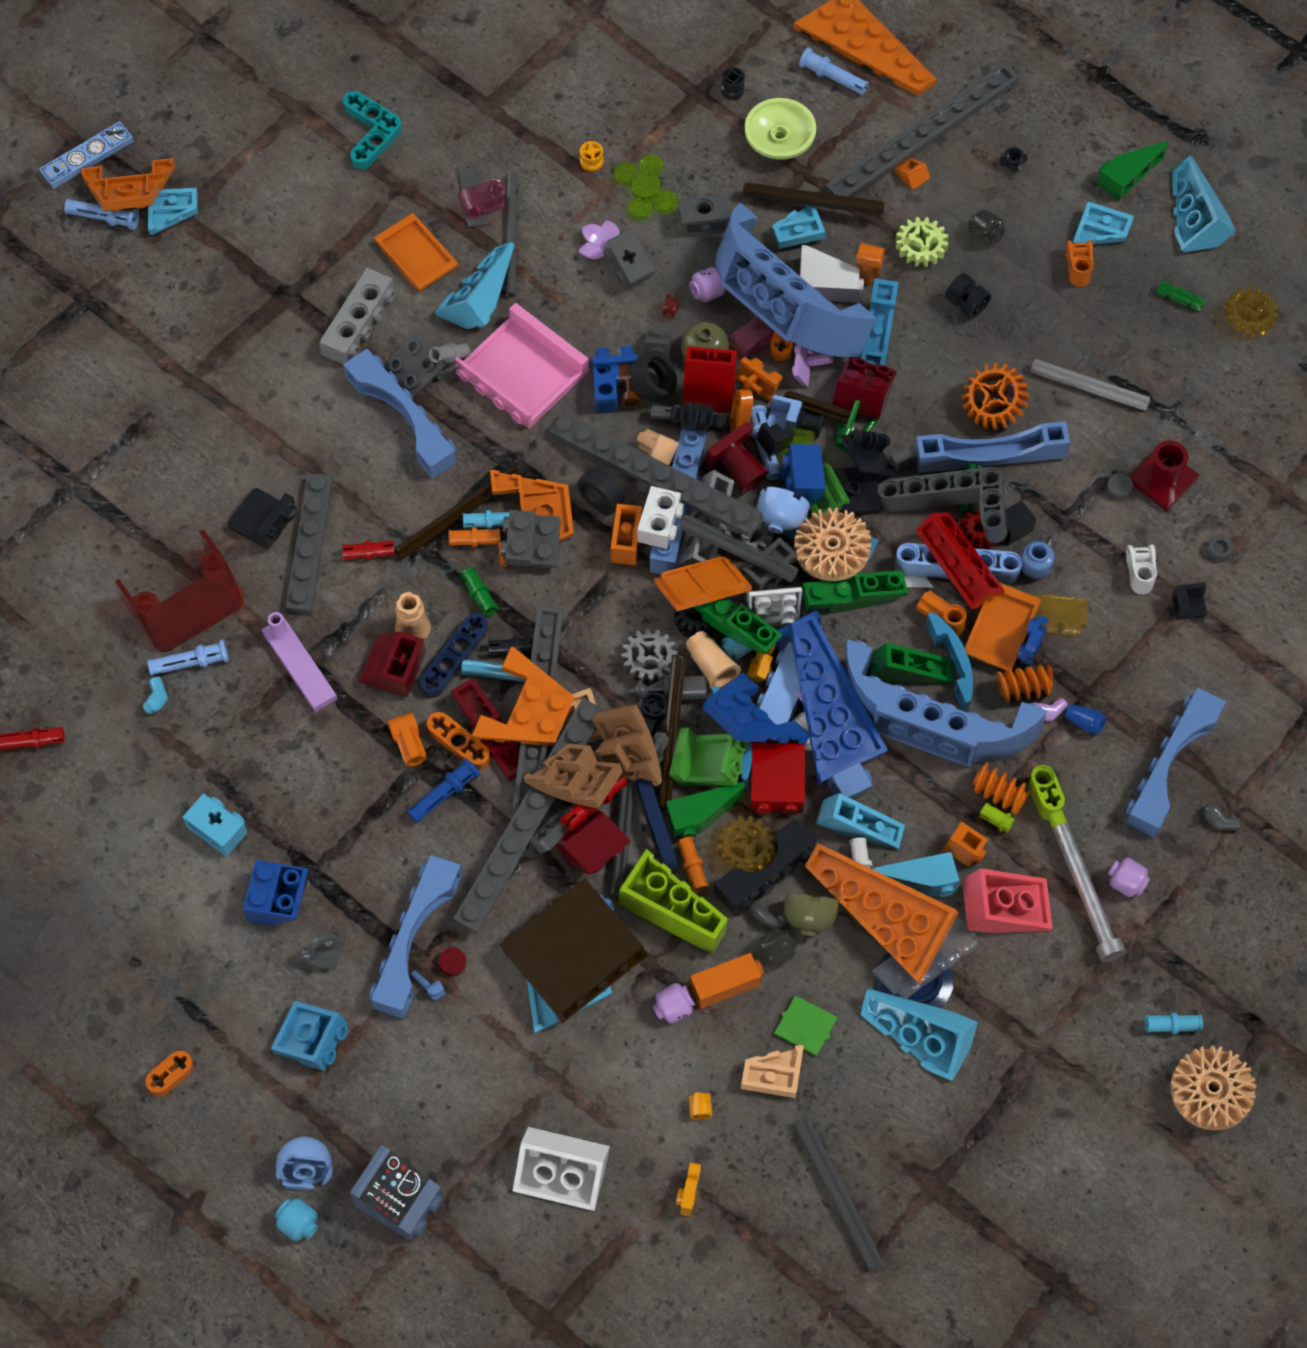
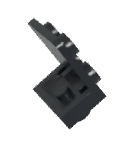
[228,488,297,550]

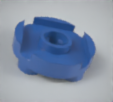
[1016,615,1049,667]

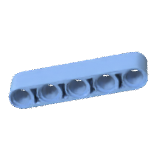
[895,543,1022,584]

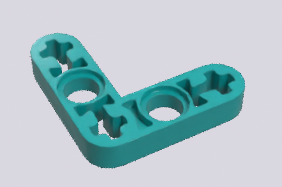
[343,91,402,170]

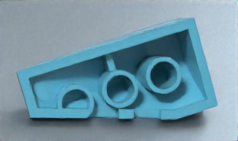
[1172,156,1236,252]
[434,241,514,329]
[860,989,978,1081]

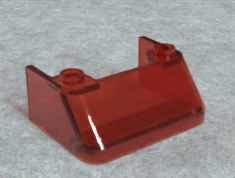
[115,529,244,652]

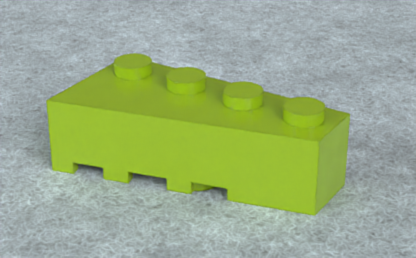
[618,849,728,955]

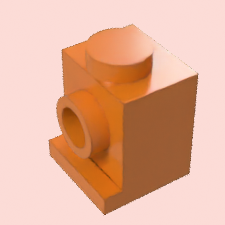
[940,821,988,868]

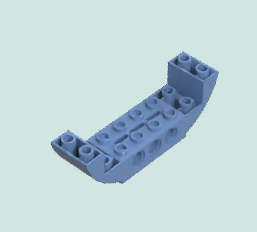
[715,203,876,357]
[844,639,1047,768]

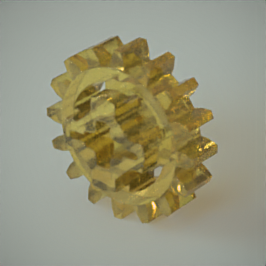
[1224,286,1279,337]
[717,816,775,872]

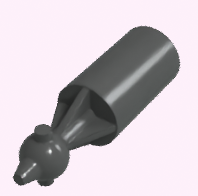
[627,675,706,702]

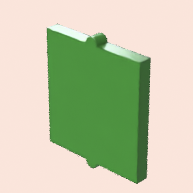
[774,995,838,1057]

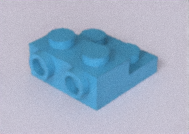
[271,1001,348,1071]

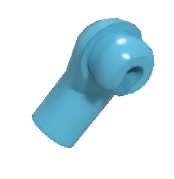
[143,677,168,714]

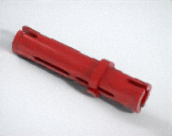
[0,726,65,750]
[560,774,627,831]

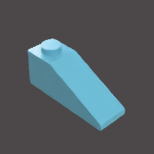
[816,793,905,850]
[873,852,959,897]

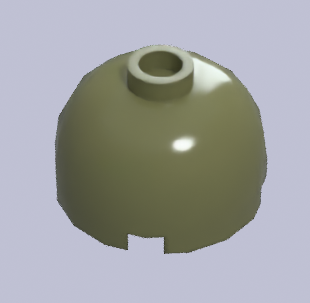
[680,322,730,362]
[784,894,839,937]

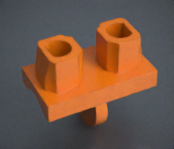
[735,357,782,402]

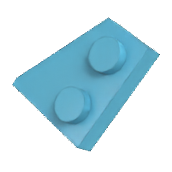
[148,188,198,235]
[1073,202,1134,245]
[772,205,825,249]

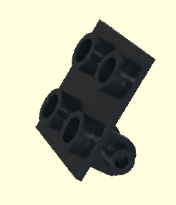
[839,429,897,477]

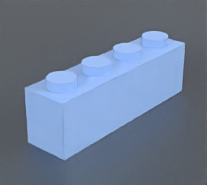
[752,642,801,743]

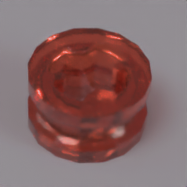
[663,293,680,318]

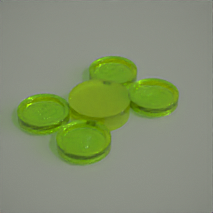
[614,155,678,220]

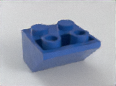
[778,444,826,505]
[243,860,309,925]

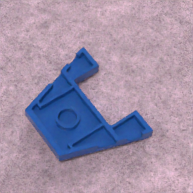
[703,673,810,744]

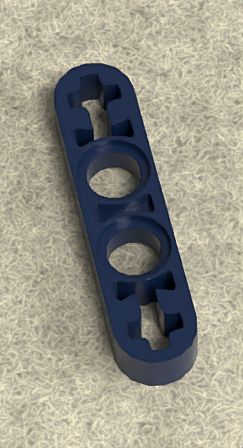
[420,613,488,698]
[635,779,678,872]

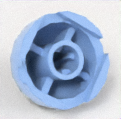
[757,487,810,534]
[276,1136,332,1190]

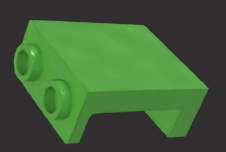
[669,728,747,787]

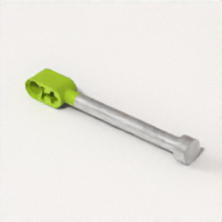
[1028,765,1126,963]

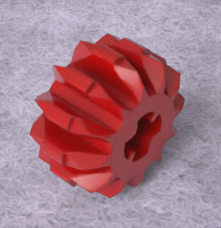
[958,510,998,550]

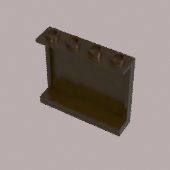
[499,878,648,1024]

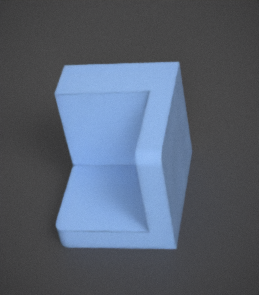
[767,395,802,432]

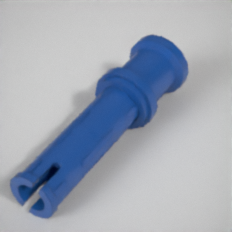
[406,758,480,824]

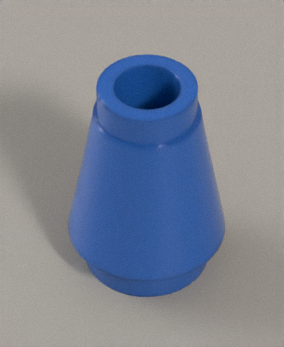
[1065,704,1106,735]

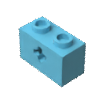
[183,793,247,857]

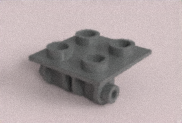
[384,331,446,398]

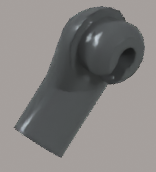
[1203,803,1240,831]
[749,902,789,933]

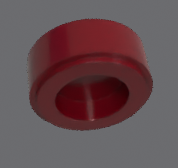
[439,948,467,977]

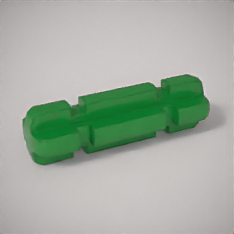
[1157,281,1205,311]

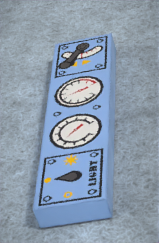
[39,121,134,189]

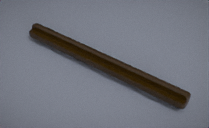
[743,182,885,216]
[395,466,521,559]
[657,656,686,810]

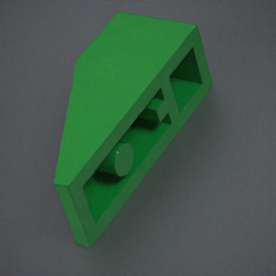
[1097,141,1168,201]
[870,642,953,685]
[666,782,745,840]

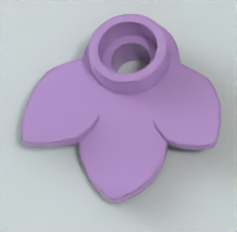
[579,221,620,259]

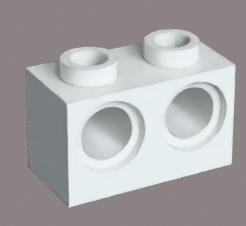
[637,486,684,549]

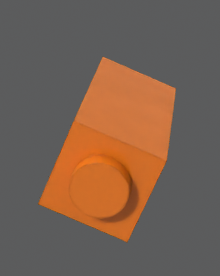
[690,953,764,1009]

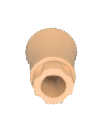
[395,592,431,639]
[686,631,741,689]

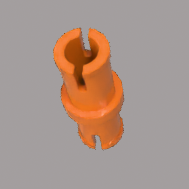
[449,527,500,548]
[676,837,709,893]

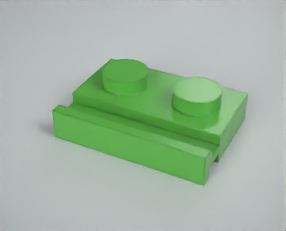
[810,462,850,515]

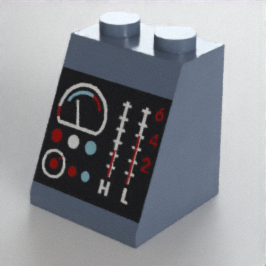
[350,1145,443,1242]

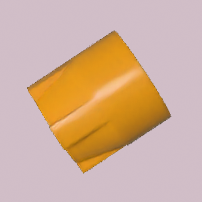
[689,1092,713,1120]

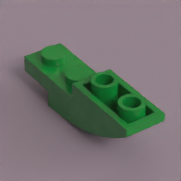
[801,570,909,613]
[694,598,782,654]

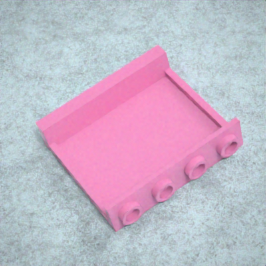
[455,303,589,429]

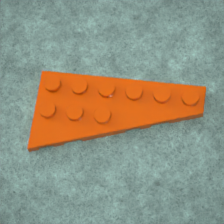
[793,0,937,96]
[805,843,959,985]

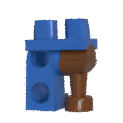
[593,346,641,413]

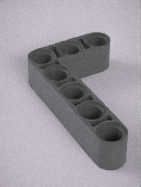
[878,467,1007,543]

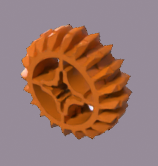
[962,362,1030,430]

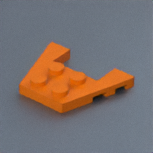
[81,158,175,211]
[490,470,574,567]
[472,647,575,746]

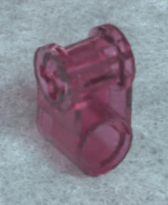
[458,179,505,219]
[728,316,772,360]

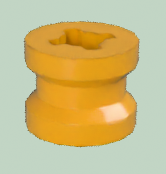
[580,141,604,172]

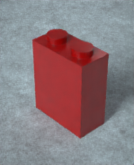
[682,346,737,414]
[750,742,805,815]

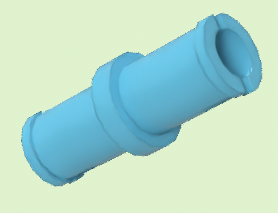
[463,510,509,530]
[1144,1013,1203,1034]

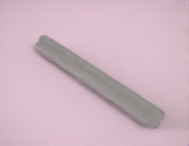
[1030,359,1150,410]

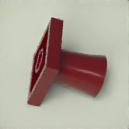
[701,421,769,494]
[1130,441,1200,512]

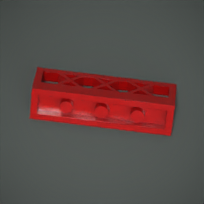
[916,513,1005,609]

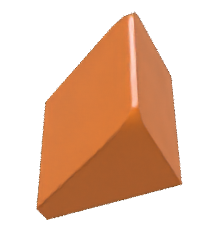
[894,158,930,190]

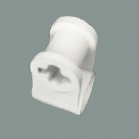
[1126,544,1157,595]

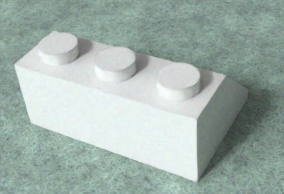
[513,1127,610,1211]

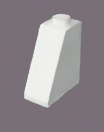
[800,245,864,303]

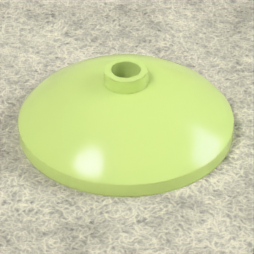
[745,98,816,159]

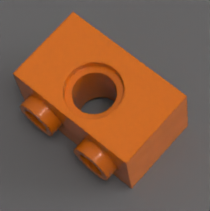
[611,504,642,565]

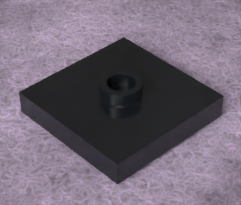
[833,467,882,516]

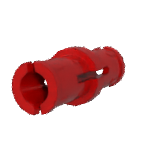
[342,540,395,561]

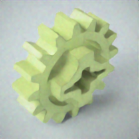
[895,217,948,267]

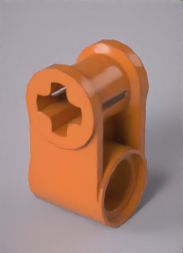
[1066,240,1094,287]

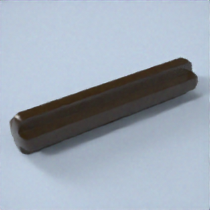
[784,391,851,425]

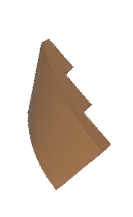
[591,705,662,786]
[524,744,623,808]

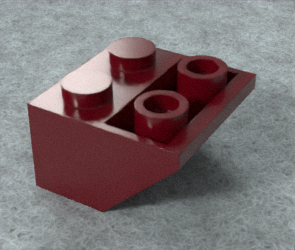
[832,357,897,420]
[359,632,426,697]
[555,809,631,875]

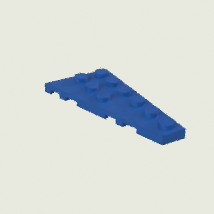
[789,613,888,785]

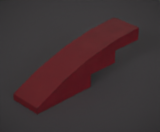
[451,678,520,782]

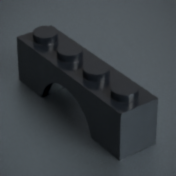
[714,818,816,916]

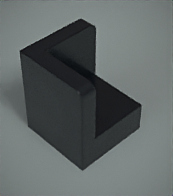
[755,422,796,457]
[1006,500,1036,545]
[1171,583,1207,620]

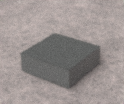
[890,445,917,473]

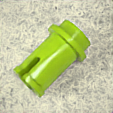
[979,803,1015,833]

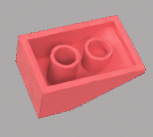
[962,868,1053,933]

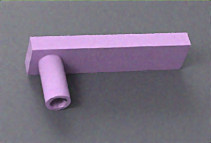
[262,612,337,712]

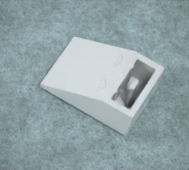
[744,587,802,629]

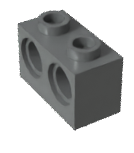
[742,538,798,591]

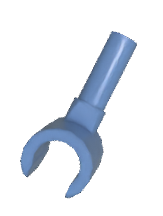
[411,971,445,1000]

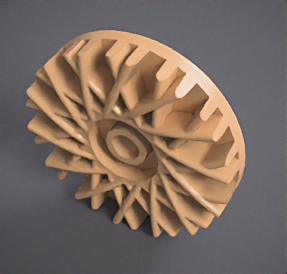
[794,508,871,581]
[1170,1046,1257,1131]

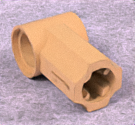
[637,429,679,465]

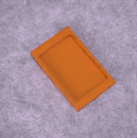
[374,213,459,291]
[654,556,752,611]
[965,582,1042,671]

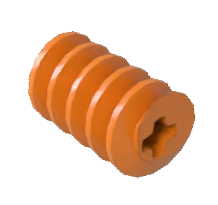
[996,664,1053,703]
[971,762,1031,815]

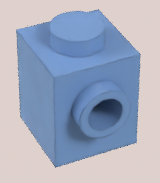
[827,762,872,799]

